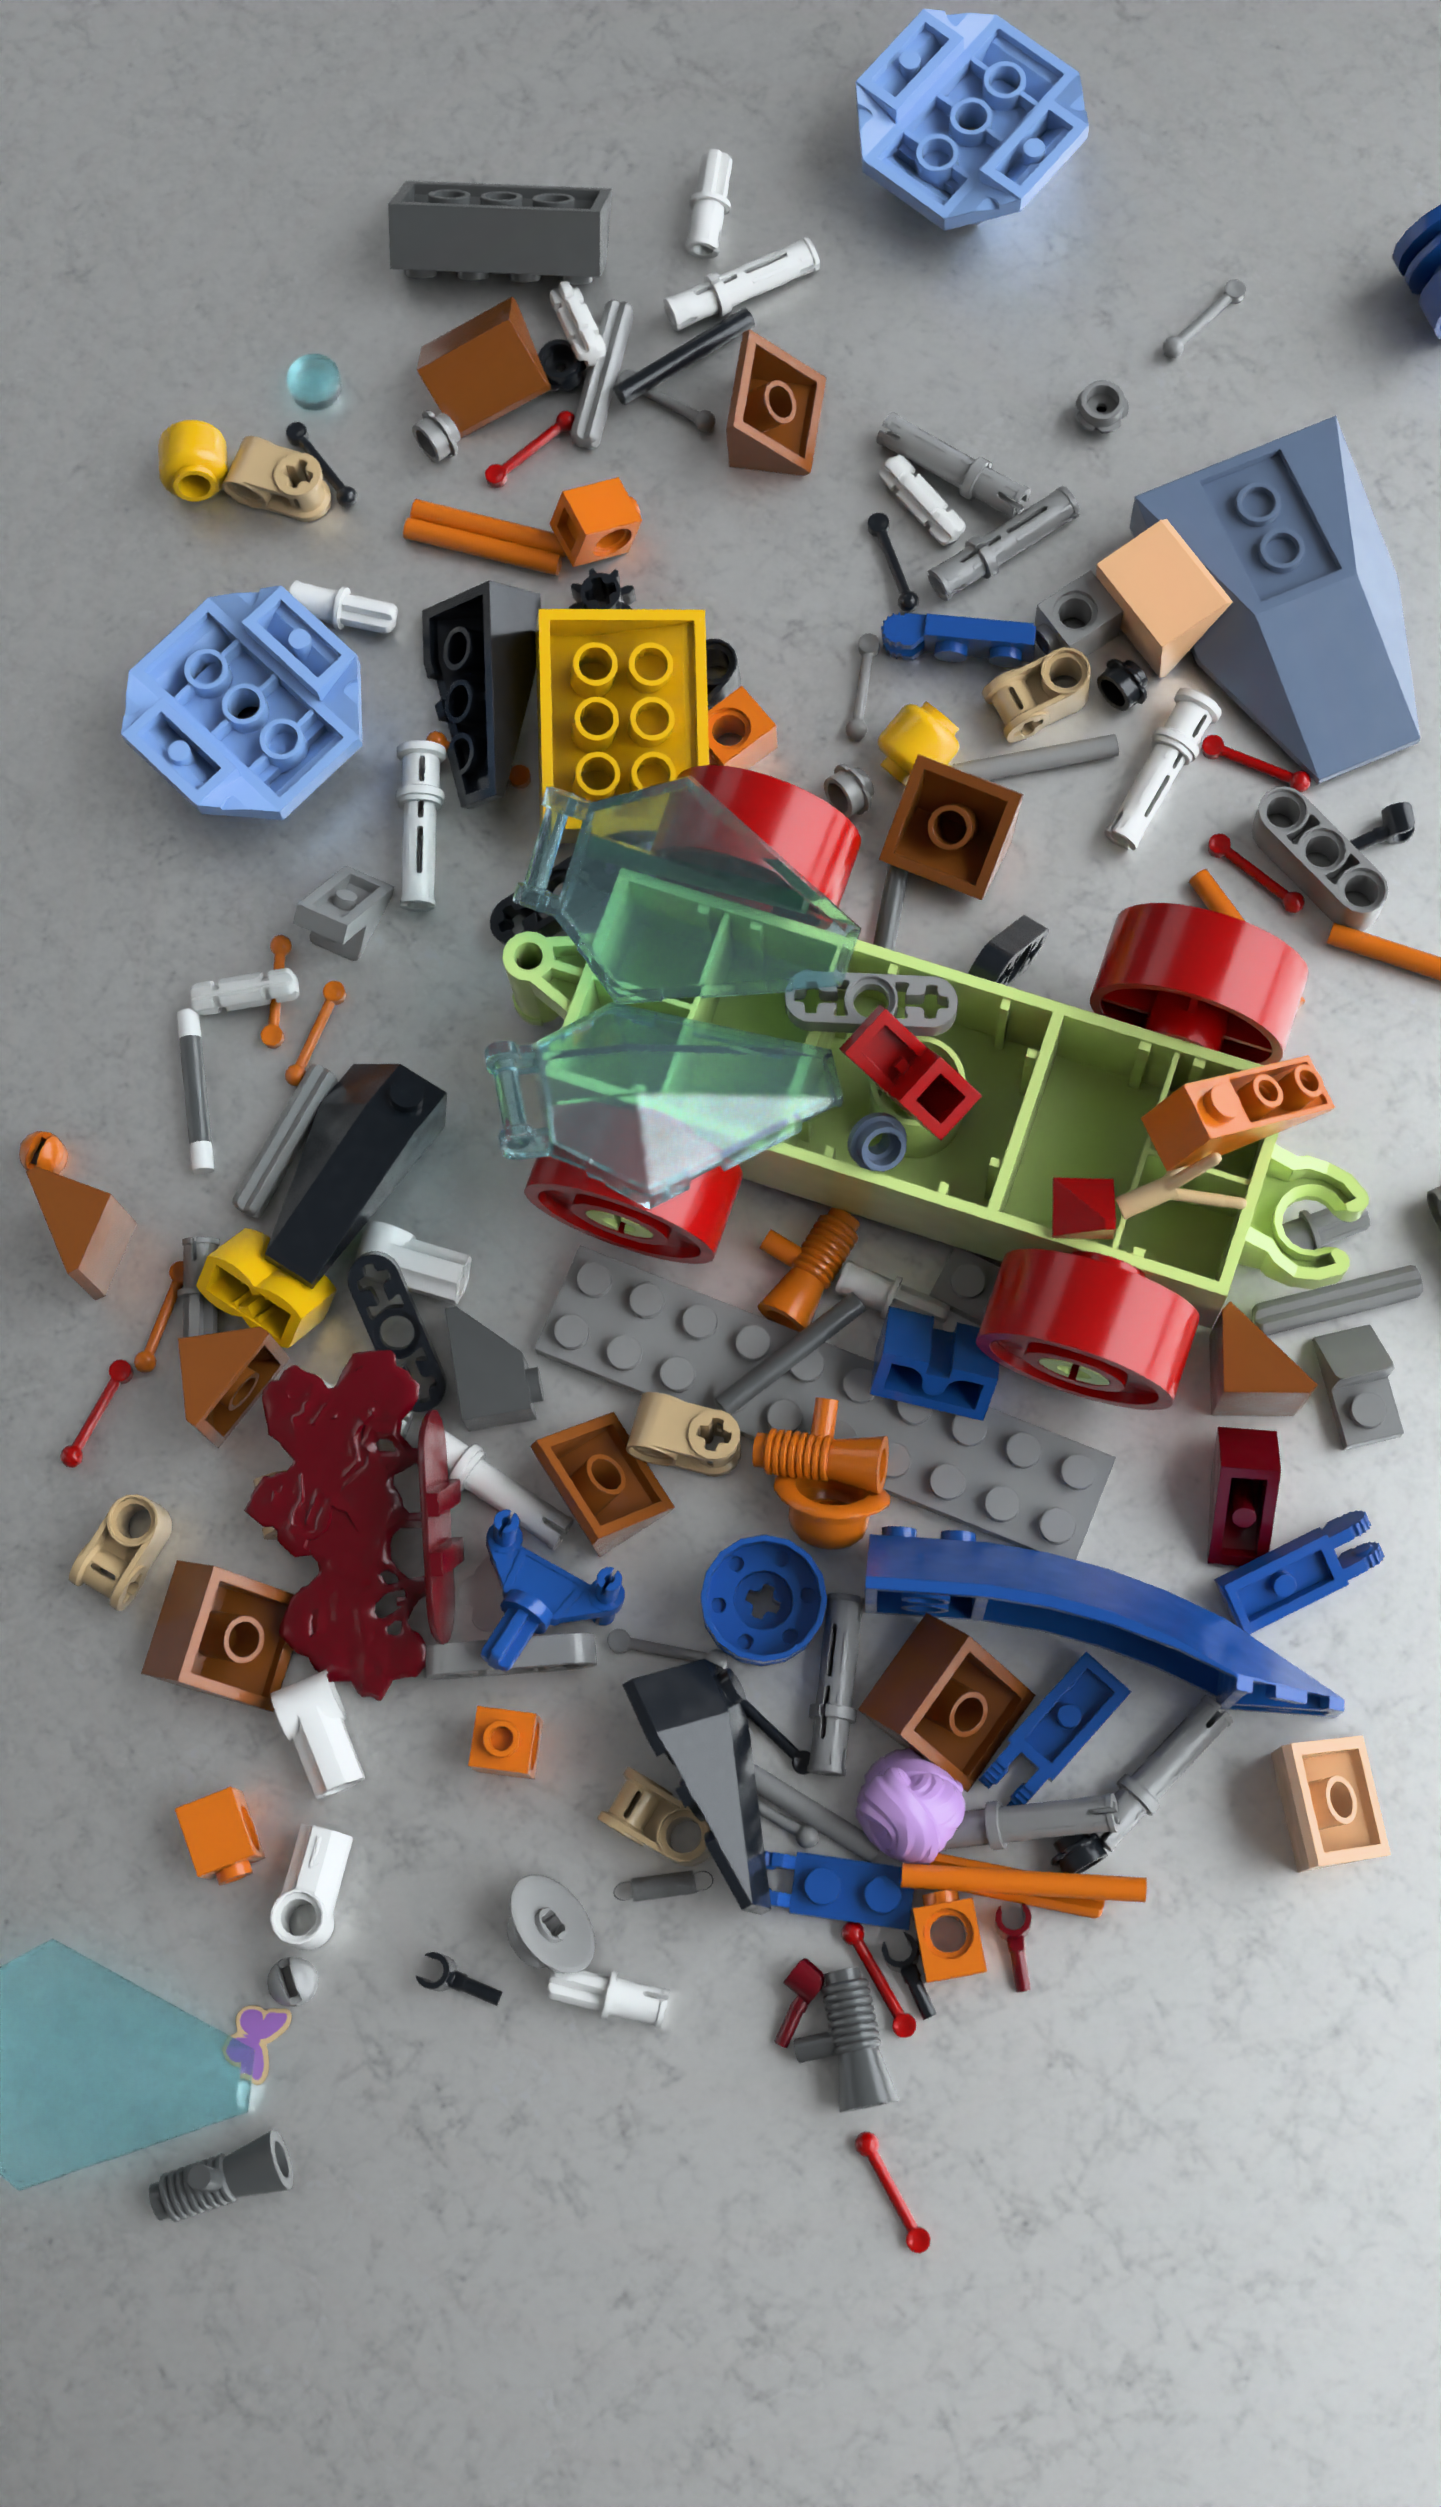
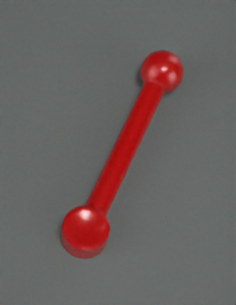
[485,411,575,488]
[1202,735,1311,793]
[1208,833,1305,913]
[60,1359,134,1468]
[841,1922,916,2038]
[855,2132,931,2253]

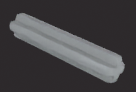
[571,299,634,449]
[232,1064,338,1218]
[1252,1265,1423,1336]

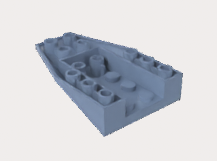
[1129,416,1420,784]

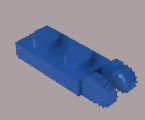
[881,612,1036,667]
[1214,1510,1385,1634]
[979,1651,1132,1806]
[764,1851,914,1931]

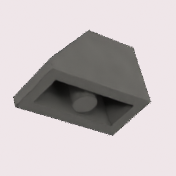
[445,1306,544,1431]

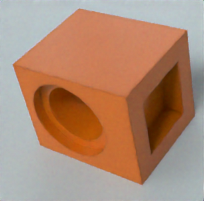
[549,477,643,567]
[708,686,778,770]
[468,1706,543,1780]
[175,1787,266,1885]
[912,1890,987,1984]

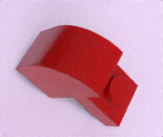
[839,1004,982,1141]

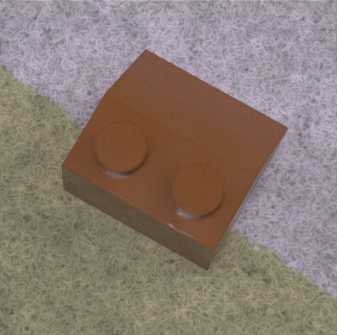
[141,1560,295,1712]
[858,1613,1035,1792]

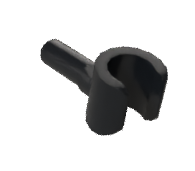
[1350,802,1415,851]
[882,1932,937,2020]
[416,1952,503,2006]

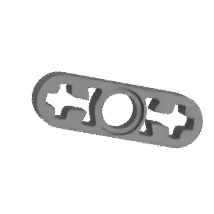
[785,971,958,1036]
[426,1633,597,1679]

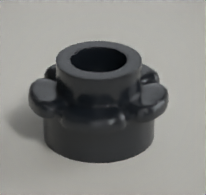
[538,339,587,391]
[1097,659,1148,711]
[1050,1833,1108,1874]

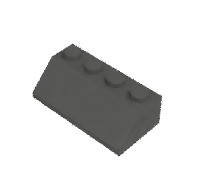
[388,181,612,285]

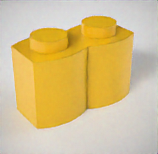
[196,1228,337,1348]

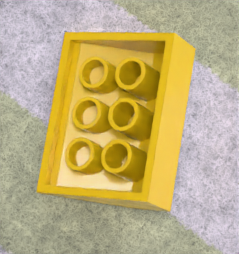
[535,609,709,844]

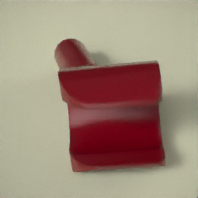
[995,1903,1032,1992]
[774,1958,825,2048]

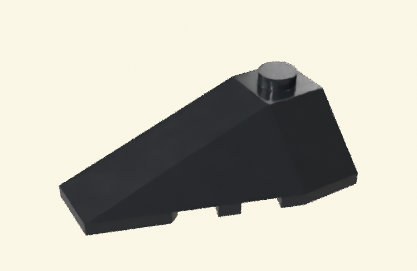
[422,580,541,809]

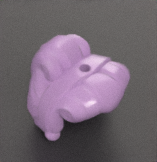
[855,1748,965,1865]

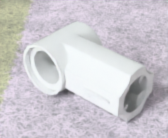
[354,1221,472,1305]
[271,1670,366,1799]
[270,1824,353,1950]

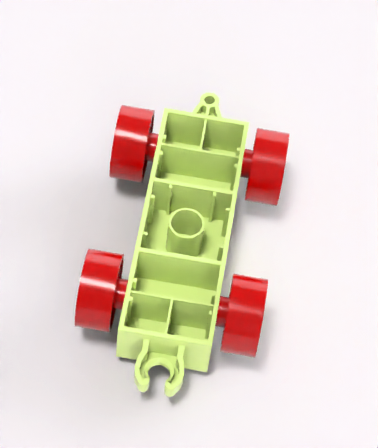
[502,765,1369,1410]

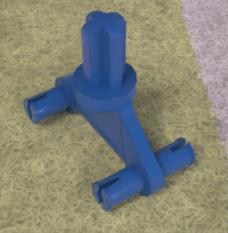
[480,1510,625,1672]

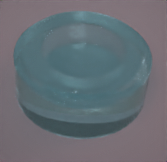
[287,354,342,411]

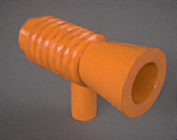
[757,1207,860,1332]
[752,1397,889,1495]

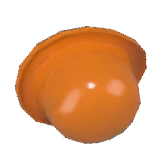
[773,1475,890,1550]

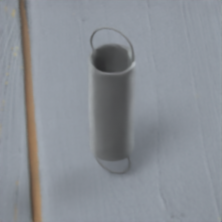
[613,1870,714,1902]

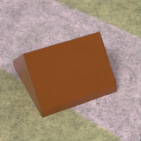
[417,297,551,439]
[726,329,827,476]
[879,754,1024,900]
[26,1167,137,1300]
[1209,1301,1318,1416]
[178,1327,291,1448]
[530,1412,675,1557]

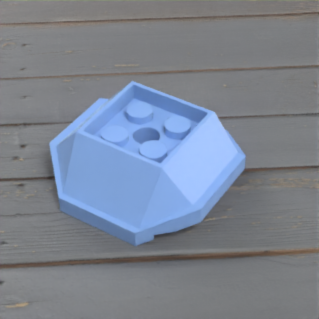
[856,9,1089,231]
[121,585,363,820]

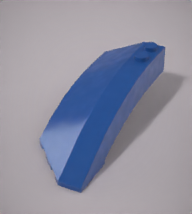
[865,1526,1345,1718]

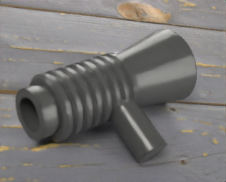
[794,1967,899,2113]
[149,2129,293,2222]

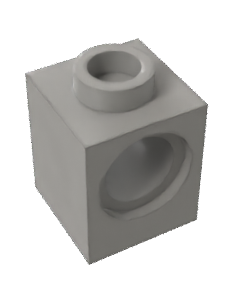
[1034,570,1123,657]

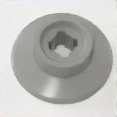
[507,1875,595,1973]

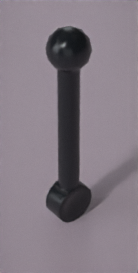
[286,422,357,507]
[868,513,919,612]
[740,1699,810,1775]

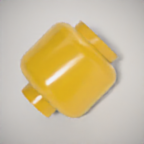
[158,420,228,502]
[878,701,959,786]

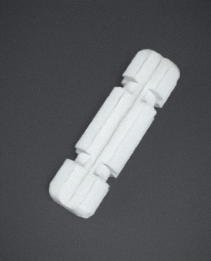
[549,281,607,366]
[879,455,966,546]
[190,968,299,1016]

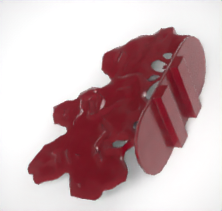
[244,1350,465,1701]

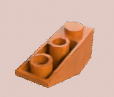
[1141,1055,1335,1171]

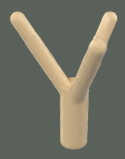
[1115,1152,1247,1220]

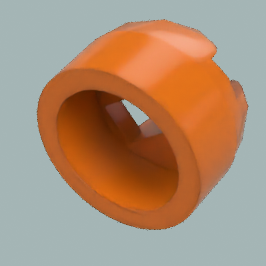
[19,1131,68,1174]

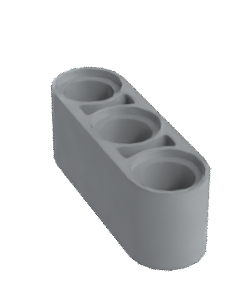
[1252,786,1388,931]

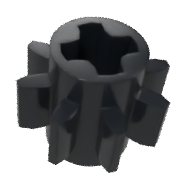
[569,568,636,609]

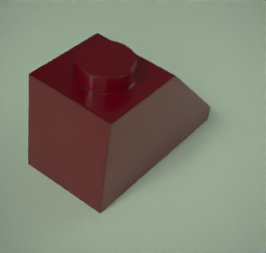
[1207,1427,1281,1566]

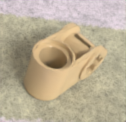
[222,436,332,522]
[981,647,1091,743]
[626,1392,741,1477]
[69,1494,172,1611]
[597,1767,711,1867]

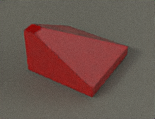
[1052,1177,1116,1239]

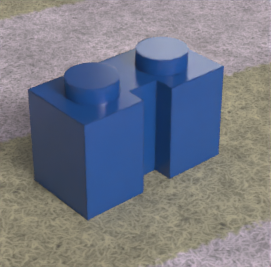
[870,1306,1000,1421]

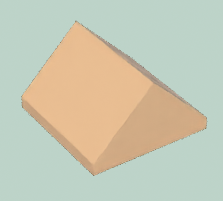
[1096,519,1233,678]
[1271,1736,1391,1873]

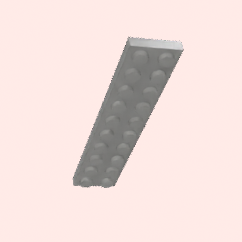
[535,1245,1116,1560]

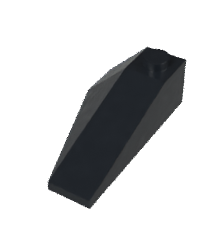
[265,1064,447,1289]
[622,1659,771,1915]

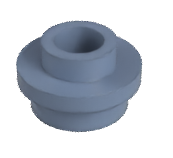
[848,1112,907,1171]

